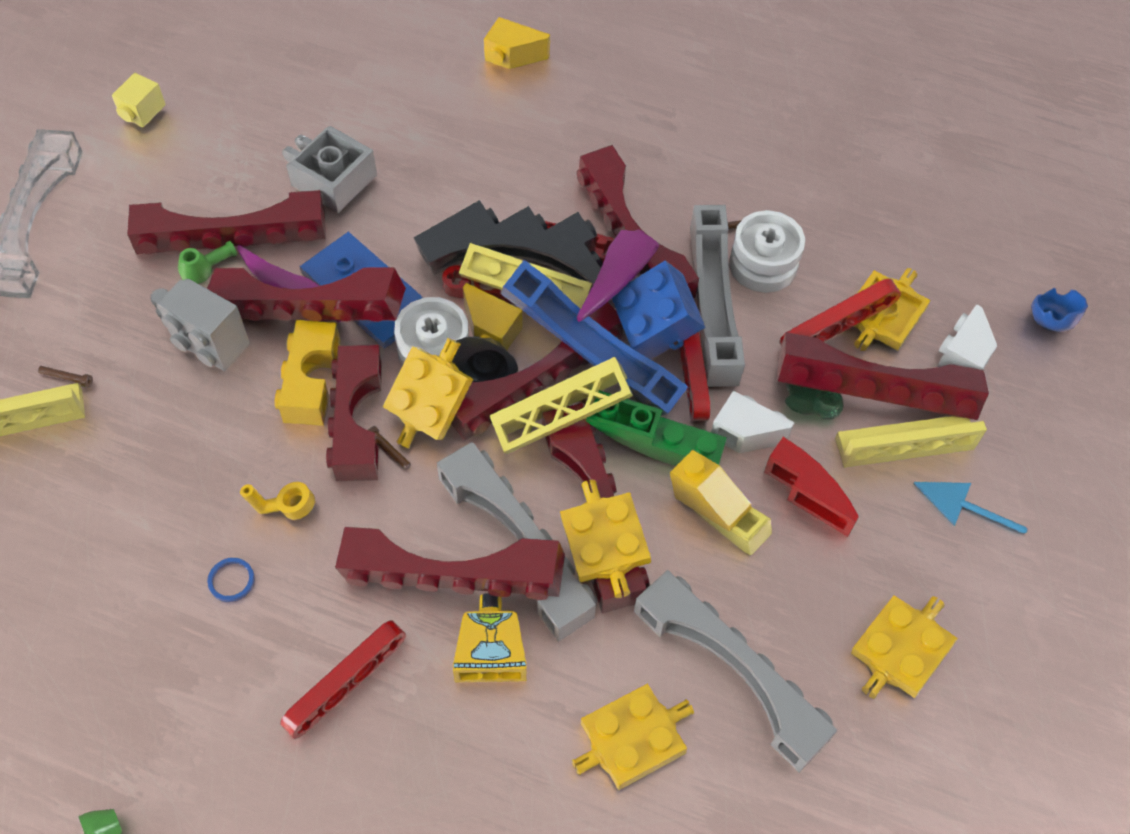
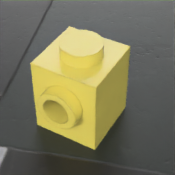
[112,73,166,127]

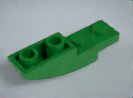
[586,390,727,467]

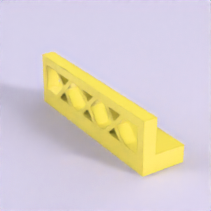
[459,243,593,309]
[490,357,633,454]
[0,383,85,436]
[835,416,987,468]

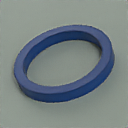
[207,558,255,602]

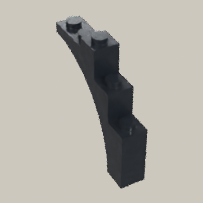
[413,200,615,308]

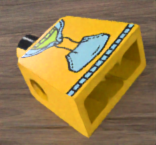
[453,593,527,683]

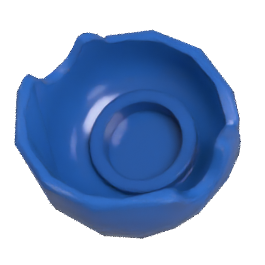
[1031,288,1088,332]

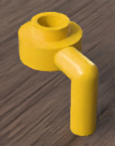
[240,482,315,520]

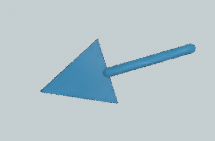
[913,482,1028,534]

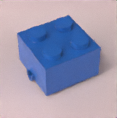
[612,260,706,360]

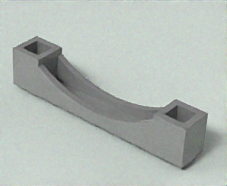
[690,205,745,387]
[437,442,597,642]
[634,570,837,773]

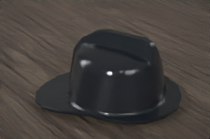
[452,336,518,382]

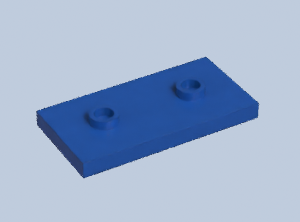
[299,231,424,349]

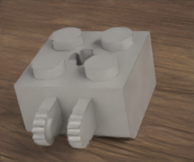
[282,126,377,213]
[150,279,250,371]

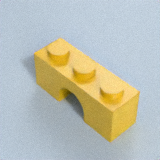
[274,320,341,426]

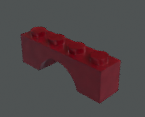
[326,345,382,481]

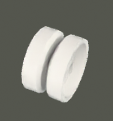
[729,210,805,293]
[394,297,469,366]

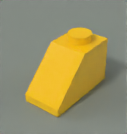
[484,17,550,69]
[463,283,523,351]
[670,450,752,531]

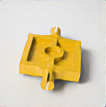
[854,268,931,351]
[383,338,473,448]
[560,479,651,598]
[851,595,958,699]
[571,683,694,790]

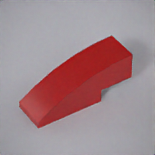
[764,436,859,537]

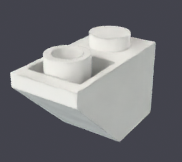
[938,304,997,370]
[711,391,794,453]

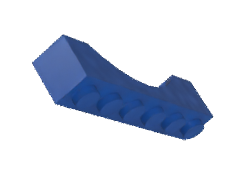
[500,260,688,416]

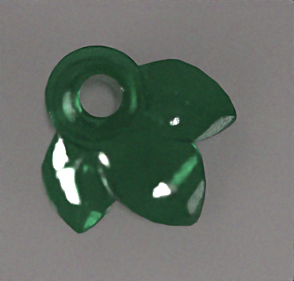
[784,383,844,419]

